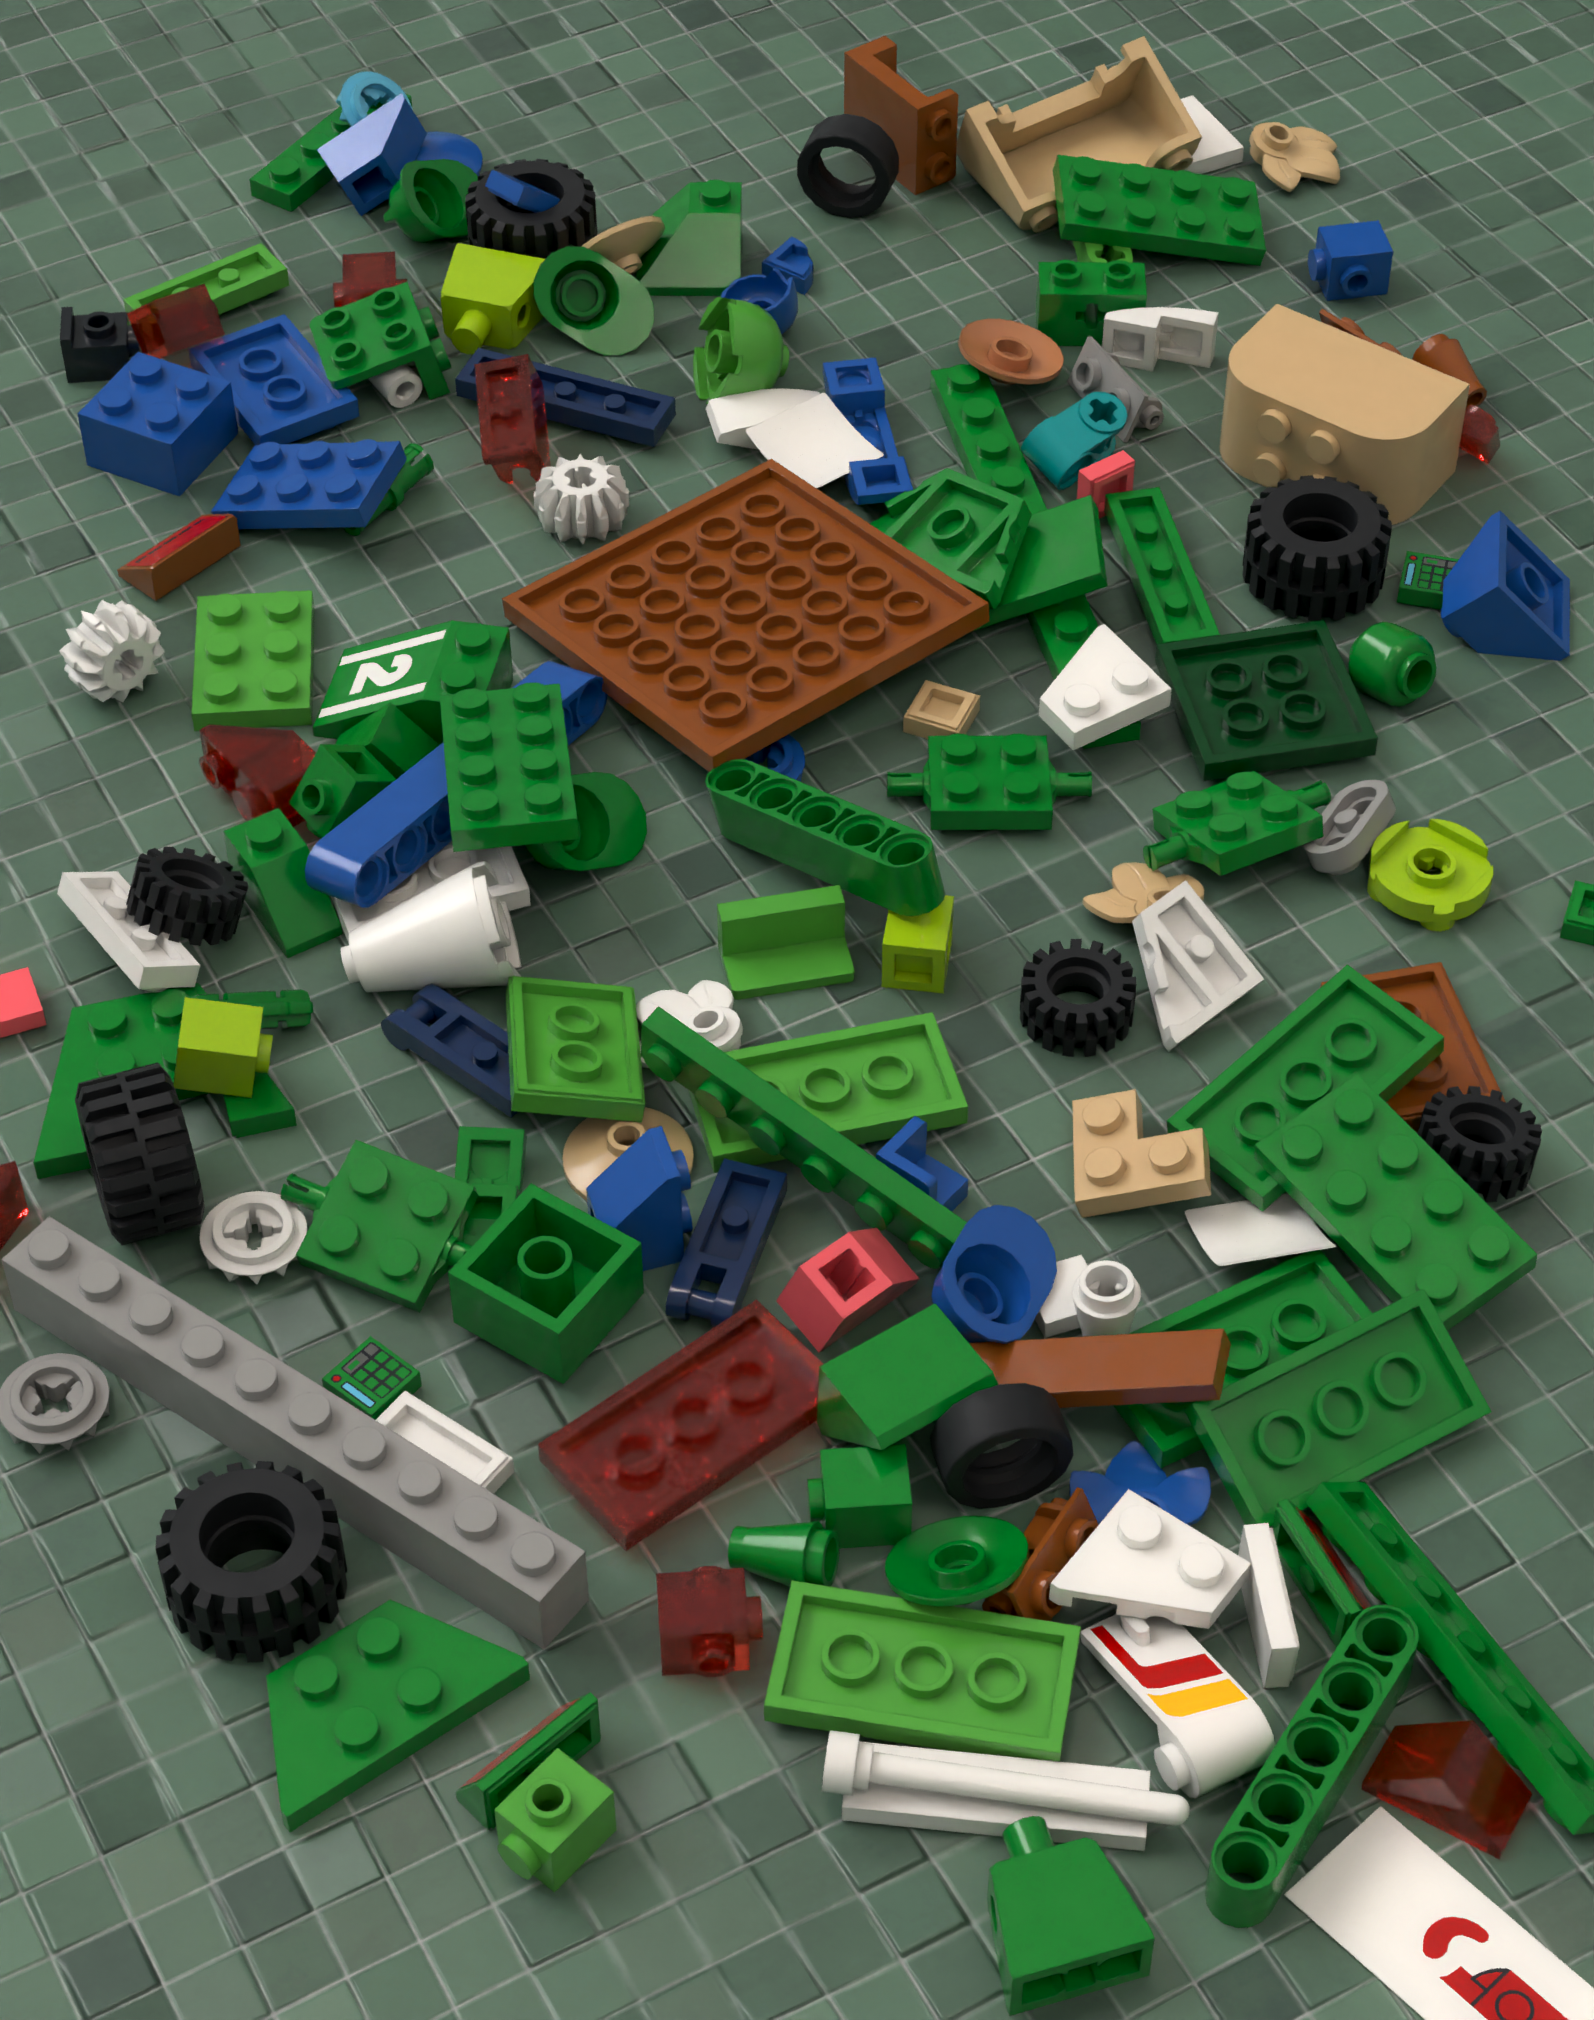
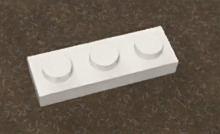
[57,871,200,992]

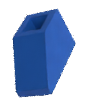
[317,93,427,216]
[586,1126,693,1271]

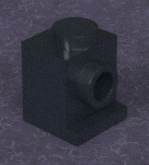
[60,307,142,383]

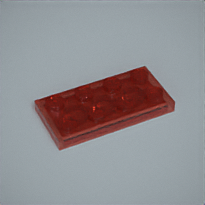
[538,1299,823,1551]

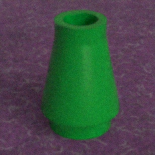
[728,1521,840,1587]

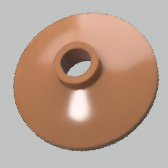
[958,319,1064,385]

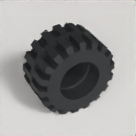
[465,159,597,259]
[1242,475,1392,621]
[75,1062,205,1245]
[156,1461,348,1663]

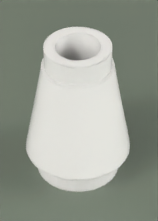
[1072,1260,1141,1336]

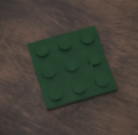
[1155,620,1378,781]

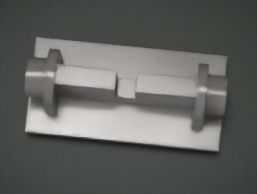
[1067,336,1164,442]

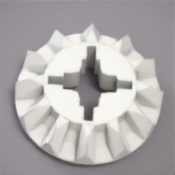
[199,1191,308,1285]

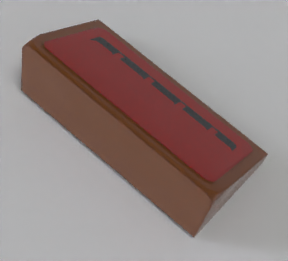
[117,514,241,601]

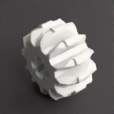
[534,453,629,545]
[60,600,165,702]

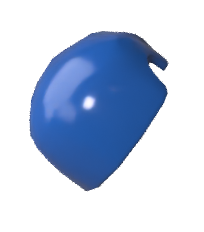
[721,268,798,334]

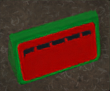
[1273,1499,1371,1648]
[455,1692,601,1830]

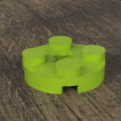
[1367,819,1493,932]

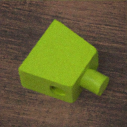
[441,243,545,354]

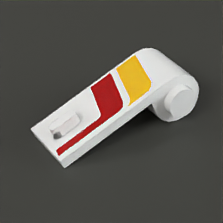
[1080,1614,1275,1798]

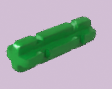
[192,989,313,1029]

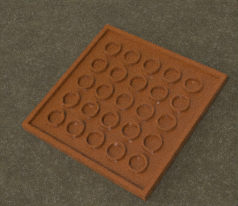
[502,458,989,772]

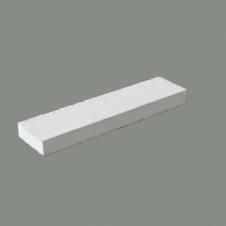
[842,1742,1150,1851]

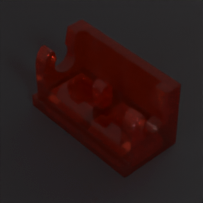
[475,354,551,484]

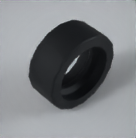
[797,114,899,218]
[930,1383,1074,1509]

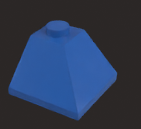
[1441,511,1570,661]

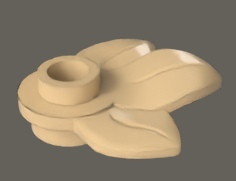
[1249,122,1340,192]
[1083,862,1204,923]

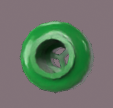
[1348,622,1437,707]

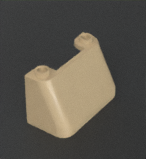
[956,36,1202,232]

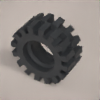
[126,847,248,946]
[1020,939,1137,1057]
[1417,1086,1542,1202]

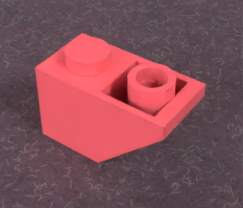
[776,1228,920,1353]

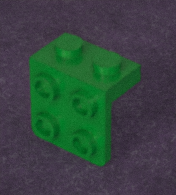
[309,282,452,400]

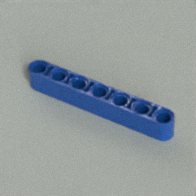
[305,661,607,908]

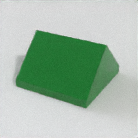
[817,1303,998,1450]

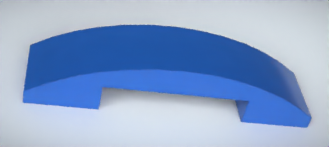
[823,357,913,505]

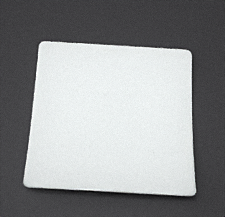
[746,393,884,488]
[1185,1193,1336,1266]

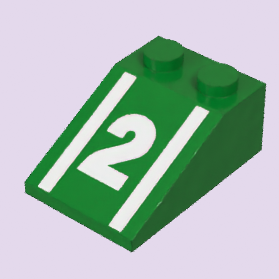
[313,620,513,745]

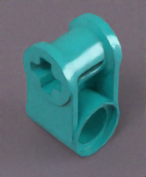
[1021,392,1128,490]

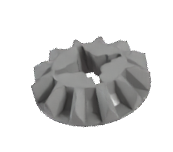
[0,1353,110,1453]

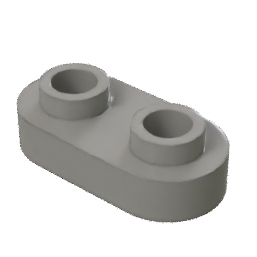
[1303,780,1396,875]

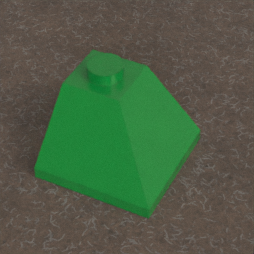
[637,180,743,296]

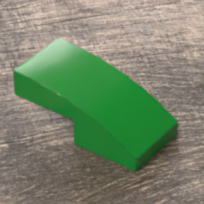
[455,1126,527,1246]

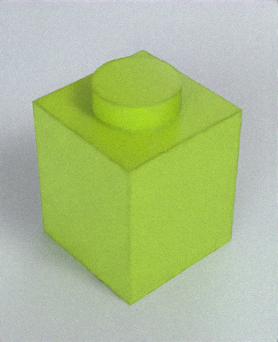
[174,997,273,1098]

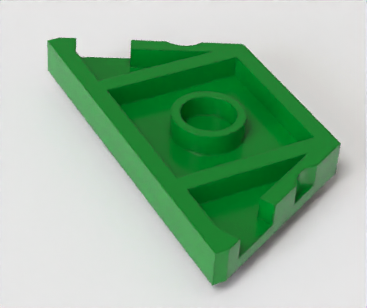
[870,468,1032,610]
[266,1599,530,1832]

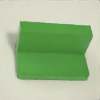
[717,885,854,1000]

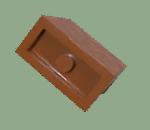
[844,36,958,195]

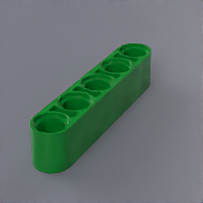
[705,759,945,916]
[1205,1605,1419,1928]

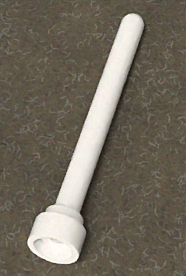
[822,1730,1190,1826]

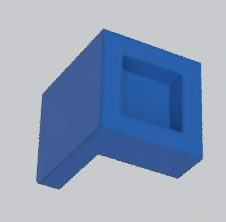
[876,1116,968,1211]

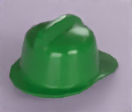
[383,159,478,243]
[534,246,654,356]
[525,772,647,872]

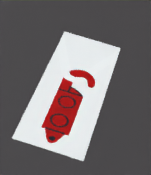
[1284,1806,1594,2020]

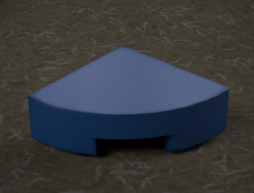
[485,169,560,213]
[762,236,814,295]

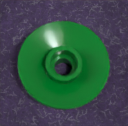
[885,1516,1029,1606]

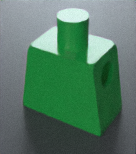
[987,1816,1155,2016]

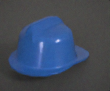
[931,1205,1057,1344]

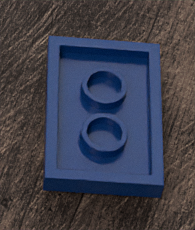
[188,314,359,445]
[211,439,407,529]

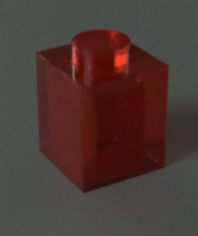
[127,284,225,359]

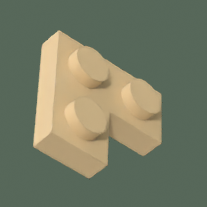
[1072,1089,1211,1218]

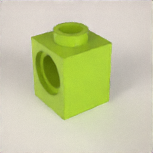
[881,895,954,994]

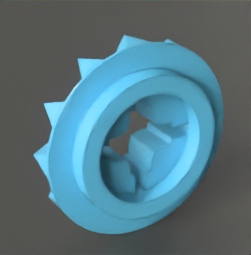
[336,71,412,126]

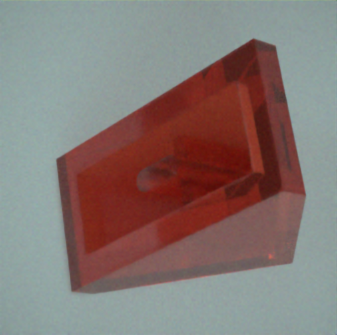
[1361,1720,1532,1859]

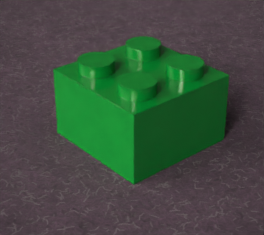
[448,1183,644,1384]

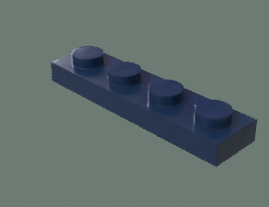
[455,348,676,447]

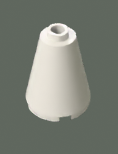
[341,861,522,992]

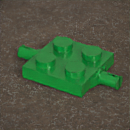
[887,733,1092,830]
[1143,771,1331,876]
[281,1140,479,1313]

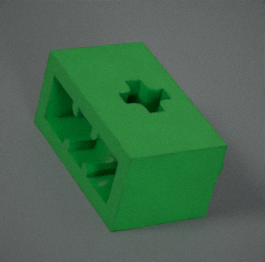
[1036,260,1147,346]

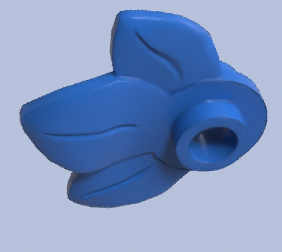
[1069,1440,1211,1526]

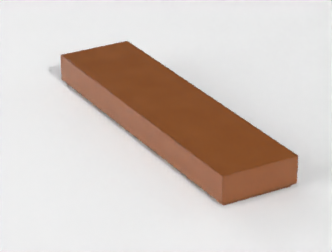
[969,1328,1231,1408]

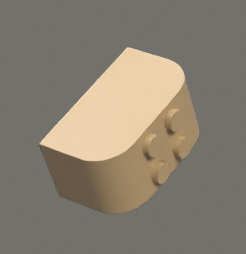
[1219,304,1470,525]

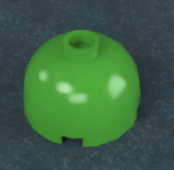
[693,297,789,404]

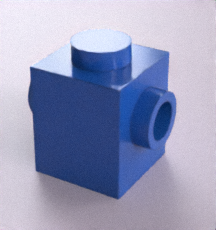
[1308,220,1393,301]

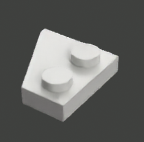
[1039,624,1172,750]
[1132,880,1264,1052]
[1049,1489,1251,1629]

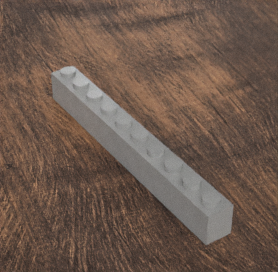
[1,1216,589,1650]

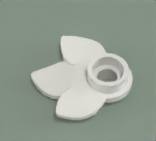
[636,980,743,1068]

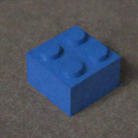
[78,352,238,497]

